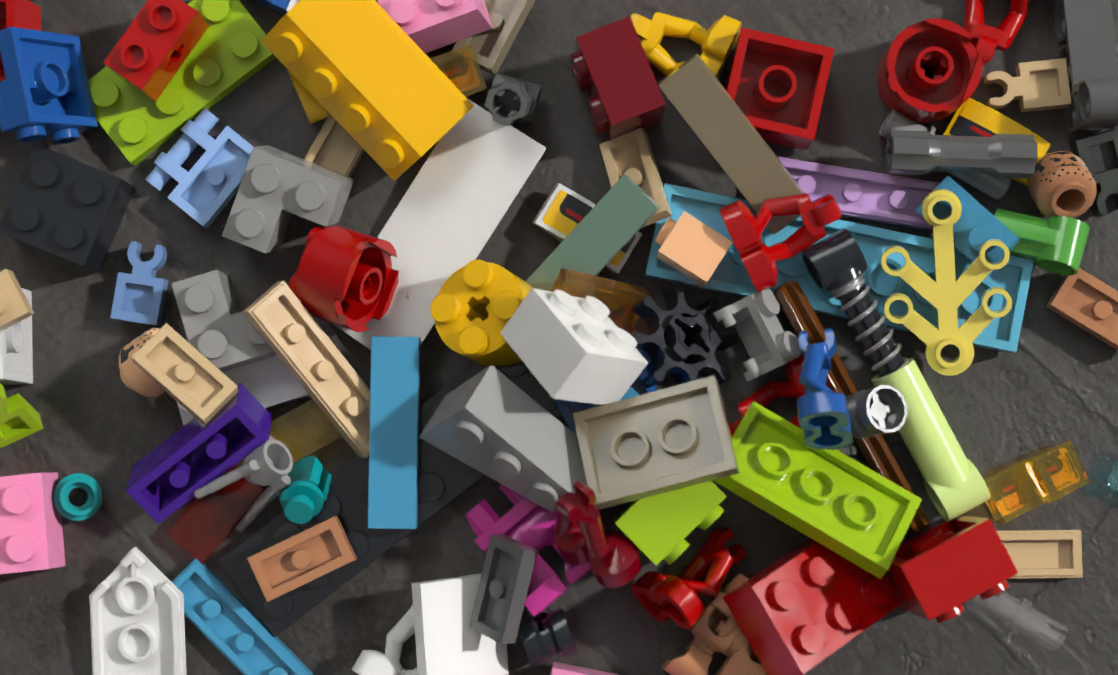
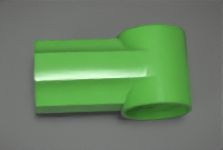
[994,208,1090,276]

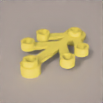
[881,189,1012,376]

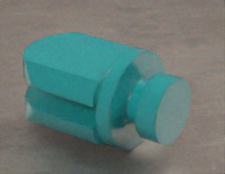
[279,456,332,524]

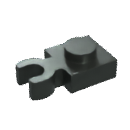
[1069,128,1118,216]

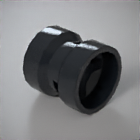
[519,607,578,669]

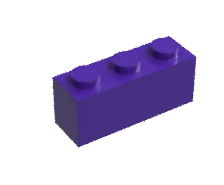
[126,382,272,524]

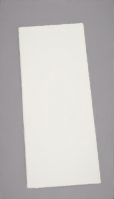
[334,99,546,350]

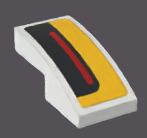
[532,183,642,274]

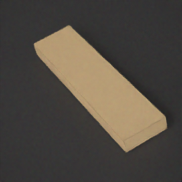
[243,281,370,458]

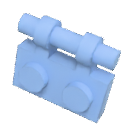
[145,108,253,229]

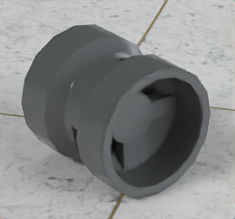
[846,385,908,439]

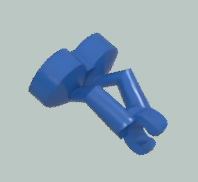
[797,328,853,450]

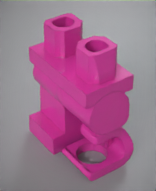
[465,484,591,617]

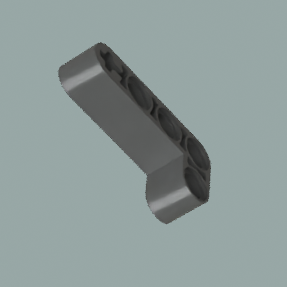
[1051,0,1118,132]

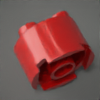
[877,18,982,124]
[288,225,399,332]

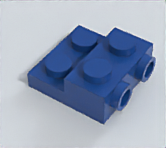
[0,27,98,145]

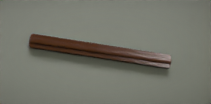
[774,280,929,535]

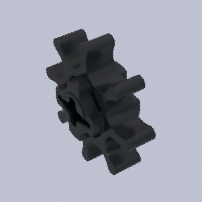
[632,282,739,388]

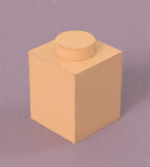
[654,211,733,287]

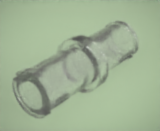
[968,591,1069,653]

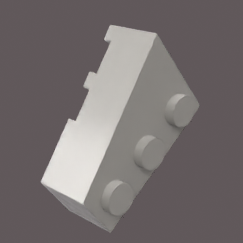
[419,365,586,512]

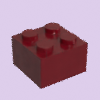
[570,16,666,141]

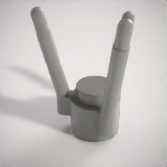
[194,436,293,533]

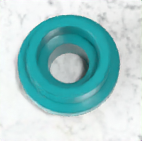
[53,473,102,521]

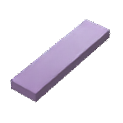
[777,157,940,231]

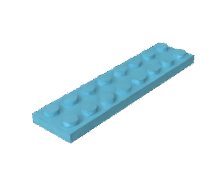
[645,183,1034,354]

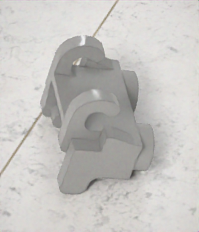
[714,289,801,382]

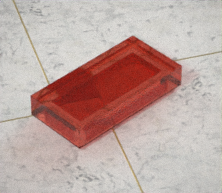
[166,465,265,564]

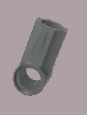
[484,72,542,126]

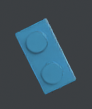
[915,176,1020,263]

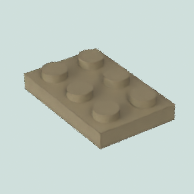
[573,375,740,510]

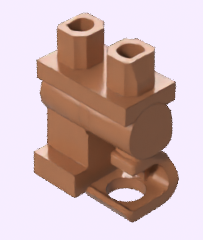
[661,573,767,675]

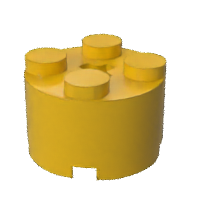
[430,259,533,366]

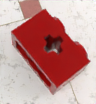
[103,0,209,102]

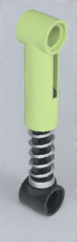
[801,228,990,522]

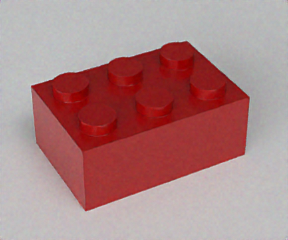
[886,515,1019,623]
[722,538,904,675]

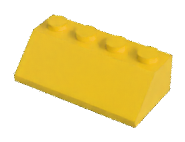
[261,0,474,181]

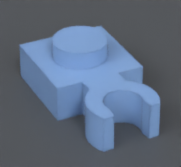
[110,241,169,327]

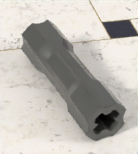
[885,130,1037,179]

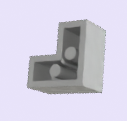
[222,145,354,254]
[171,270,277,372]

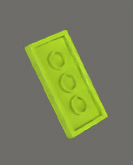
[88,0,276,166]
[713,401,922,579]

